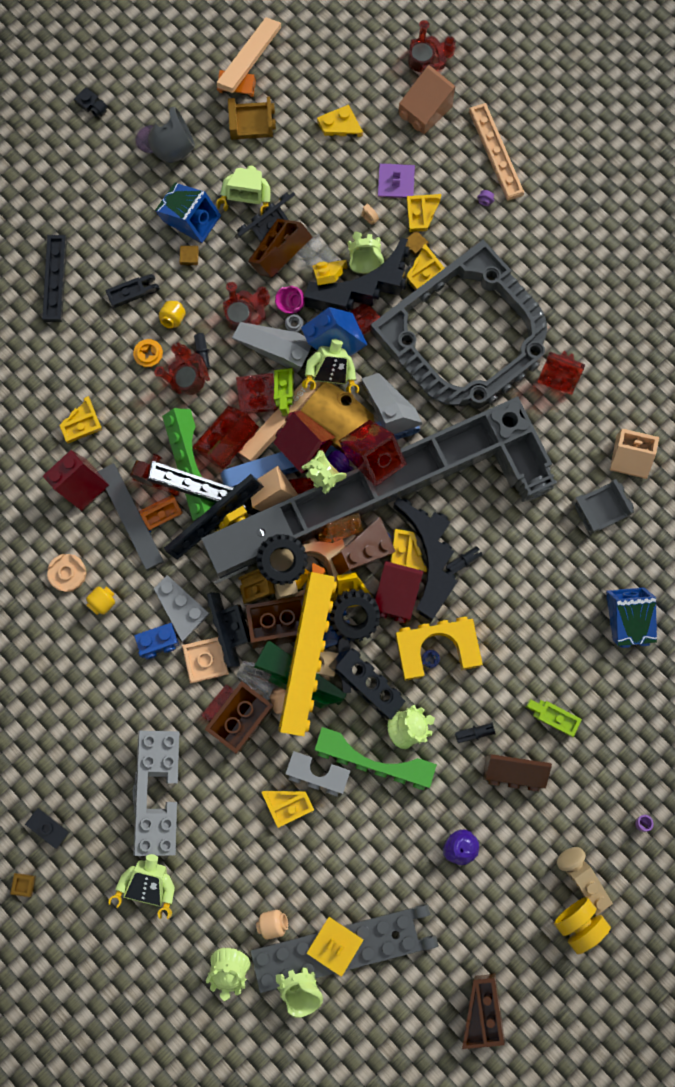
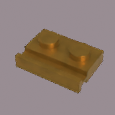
[238,569,275,604]

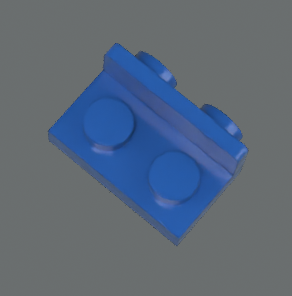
[134,623,179,659]

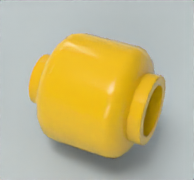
[158,301,186,328]
[86,586,115,615]

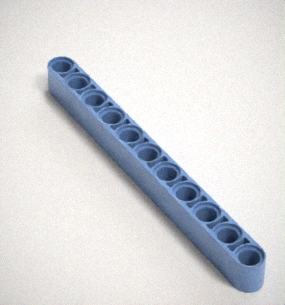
[220,421,421,488]

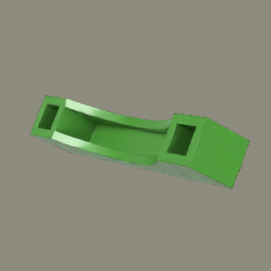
[162,408,216,521]
[315,727,437,791]

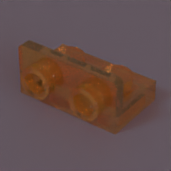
[318,513,363,543]

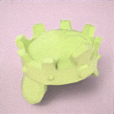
[347,231,384,274]
[302,450,347,494]
[387,705,435,750]
[206,948,251,1002]
[276,968,323,1018]

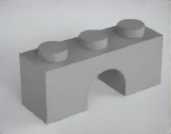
[286,751,350,797]

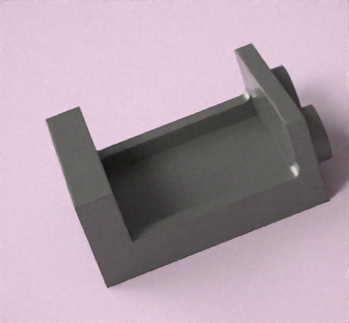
[572,479,634,535]

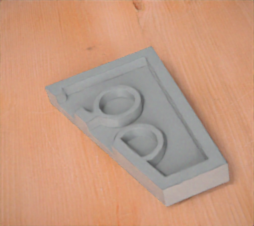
[154,575,210,642]

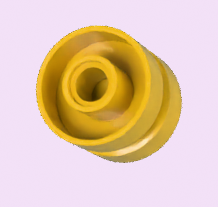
[554,897,611,954]

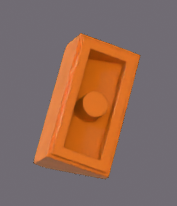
[139,495,183,530]

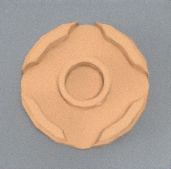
[47,554,87,592]

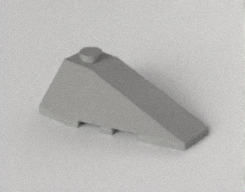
[232,322,311,373]
[361,373,422,436]

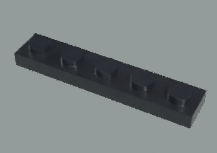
[42,235,67,322]

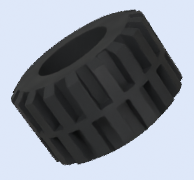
[256,534,308,585]
[330,589,380,642]

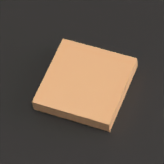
[182,637,229,684]

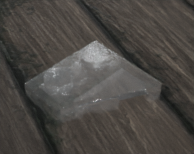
[291,234,339,270]
[237,661,276,700]

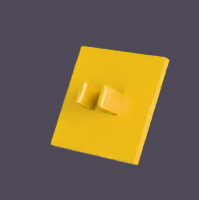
[307,917,364,977]

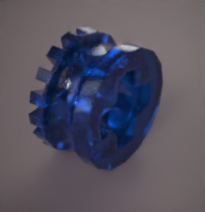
[422,650,440,668]

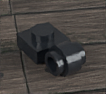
[74,87,108,118]

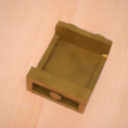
[228,96,276,140]

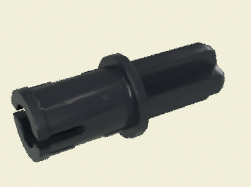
[194,333,211,371]
[446,546,483,574]
[455,722,496,743]

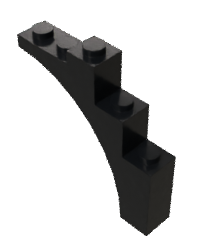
[304,238,411,312]
[393,497,458,622]

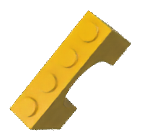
[395,617,483,681]

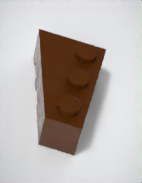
[248,219,313,278]
[331,517,396,575]
[462,974,505,1049]

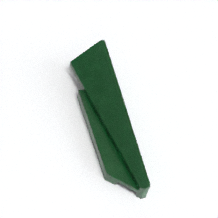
[254,641,346,709]

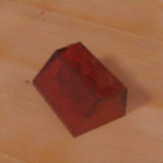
[192,406,260,469]

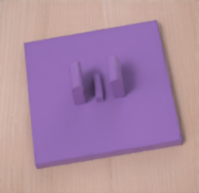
[378,163,415,198]

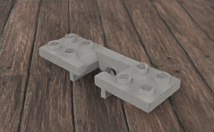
[133,731,179,856]

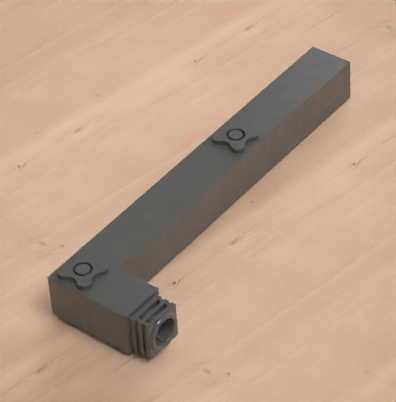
[201,396,557,579]

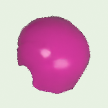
[275,286,305,314]

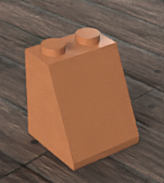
[398,65,456,134]

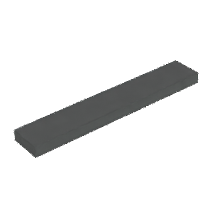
[97,463,164,571]

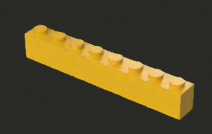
[278,572,337,736]

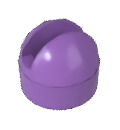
[635,815,654,832]

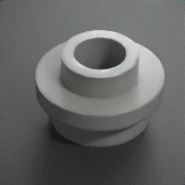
[285,315,303,332]

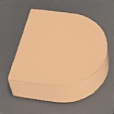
[361,203,379,225]

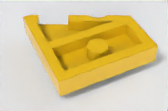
[406,194,441,232]
[262,791,314,828]

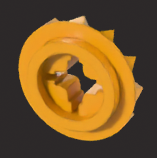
[133,339,163,368]

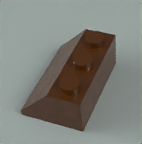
[245,595,304,649]
[205,681,274,755]
[483,754,552,792]

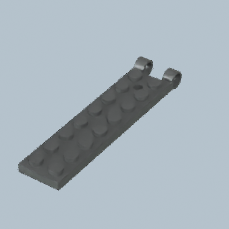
[251,904,439,993]

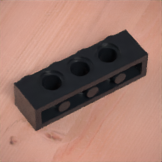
[329,648,406,720]

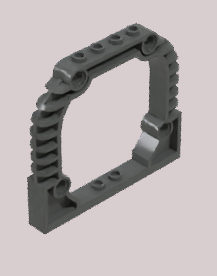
[370,239,547,409]

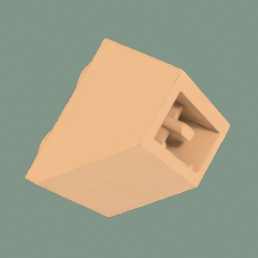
[610,429,659,479]

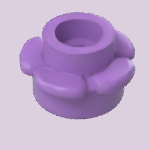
[477,190,494,206]

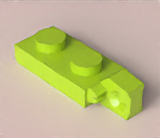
[274,368,294,416]
[525,699,582,737]

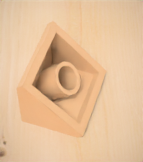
[251,466,298,511]

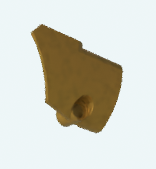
[301,382,377,464]

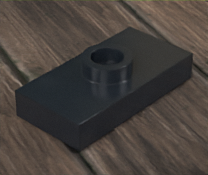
[25,808,70,849]

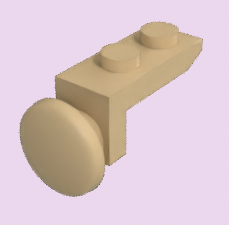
[557,847,613,915]

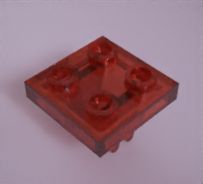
[537,351,585,395]
[236,373,277,415]

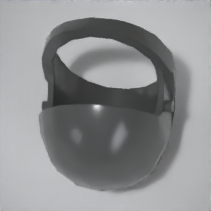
[148,107,195,163]

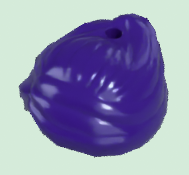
[327,450,354,473]
[443,829,479,865]

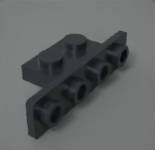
[235,192,296,243]
[207,592,251,668]

